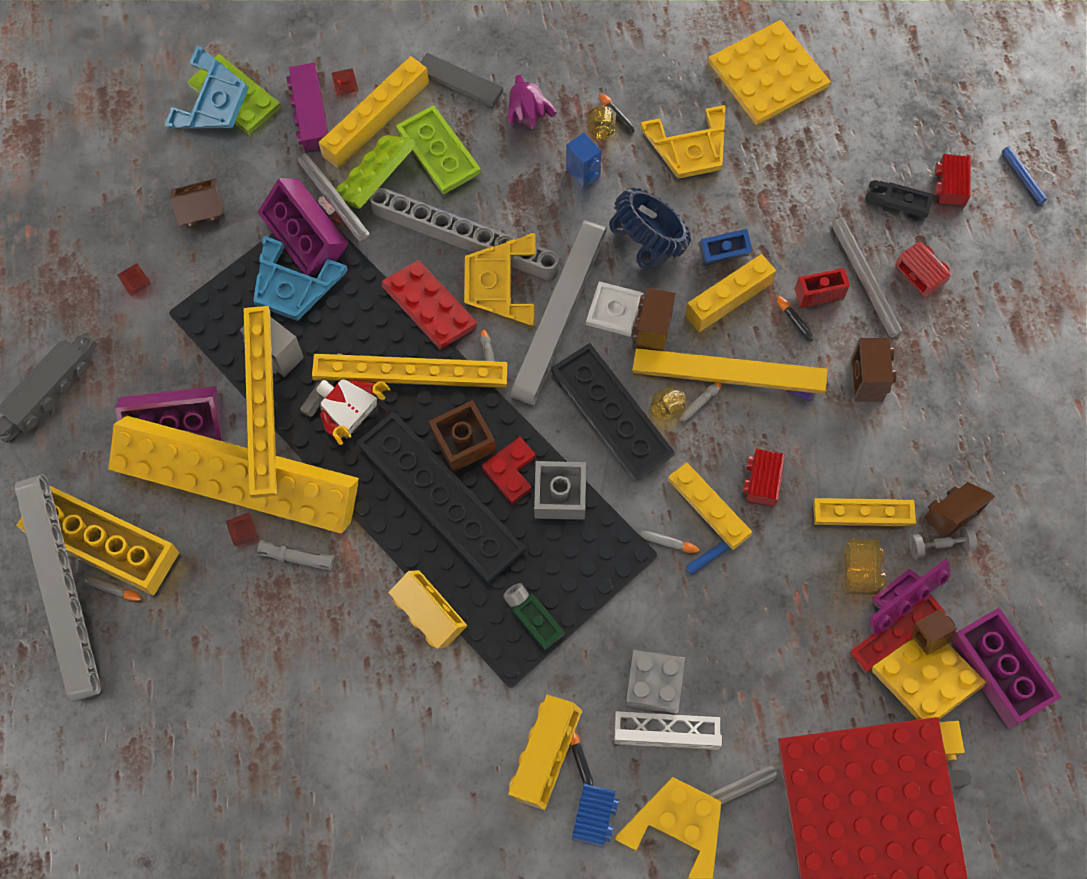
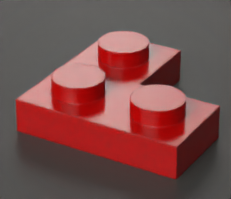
[482,437,536,505]

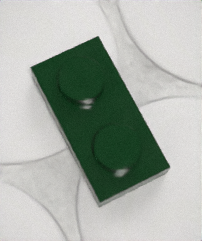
[512,594,565,651]

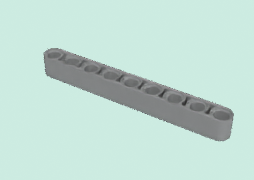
[369,187,558,280]
[511,220,607,405]
[15,474,101,701]

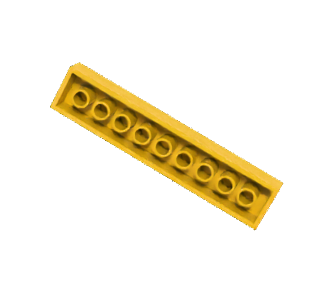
[108,416,359,534]

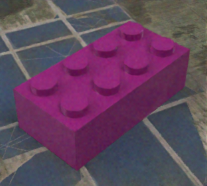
[951,608,1062,729]

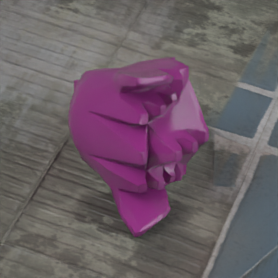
[508,75,557,129]

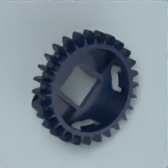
[609,188,691,269]

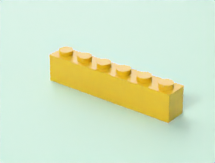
[319,56,429,169]

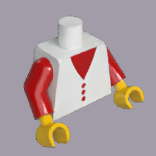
[316,379,390,445]

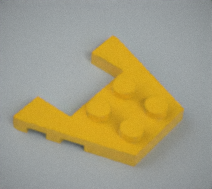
[640,105,726,179]
[464,233,536,326]
[615,777,721,879]

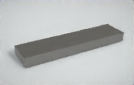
[420,53,503,108]

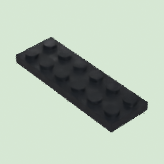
[551,343,675,481]

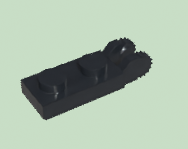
[865,180,934,218]

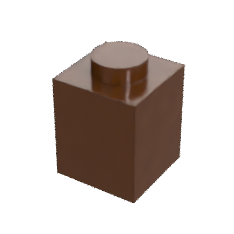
[911,609,957,655]

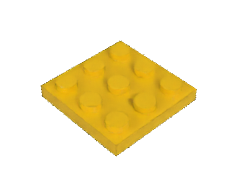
[872,638,986,720]

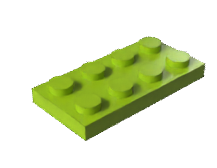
[188,54,281,136]
[396,105,481,195]
[336,135,417,209]

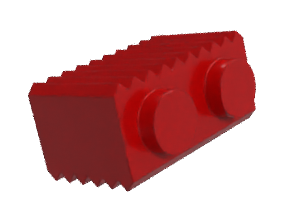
[935,154,971,206]
[895,241,951,298]
[794,268,850,309]
[743,449,785,506]

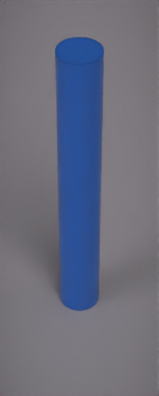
[1002,146,1047,204]
[685,541,730,575]

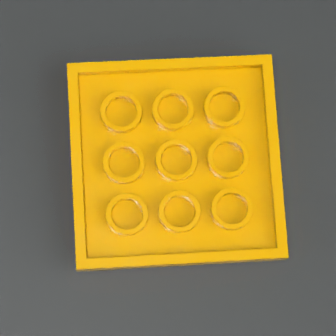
[708,20,831,125]

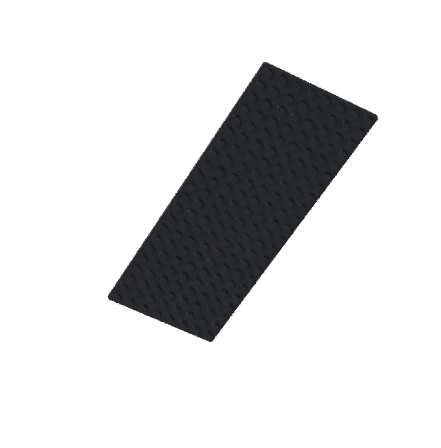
[169,228,657,688]

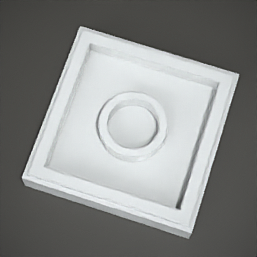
[586,281,644,337]

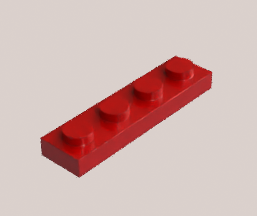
[849,594,946,673]

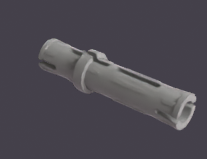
[257,540,335,571]

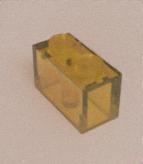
[845,538,886,595]

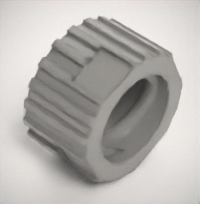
[503,583,529,607]

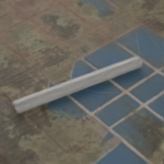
[298,153,369,242]
[832,217,902,338]

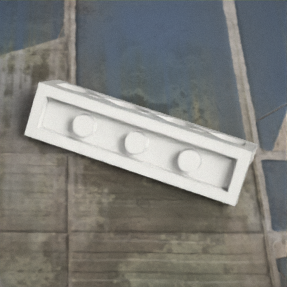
[614,711,722,750]

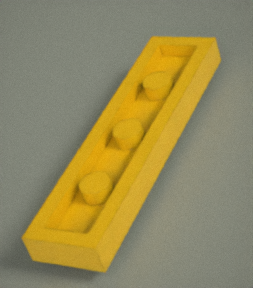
[668,462,752,550]
[813,498,916,527]

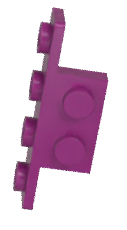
[869,559,951,636]

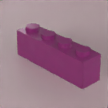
[286,62,329,153]

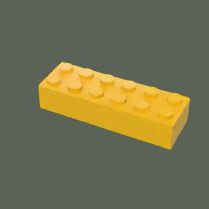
[16,486,180,596]

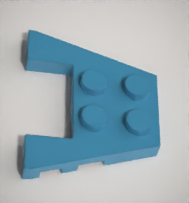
[165,46,249,129]
[253,236,347,321]

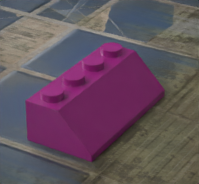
[257,178,349,277]
[115,386,222,441]

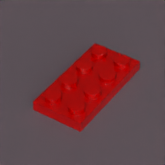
[382,260,478,350]

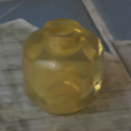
[587,105,616,140]
[650,386,687,422]

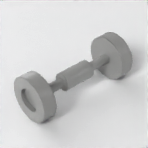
[909,526,977,560]

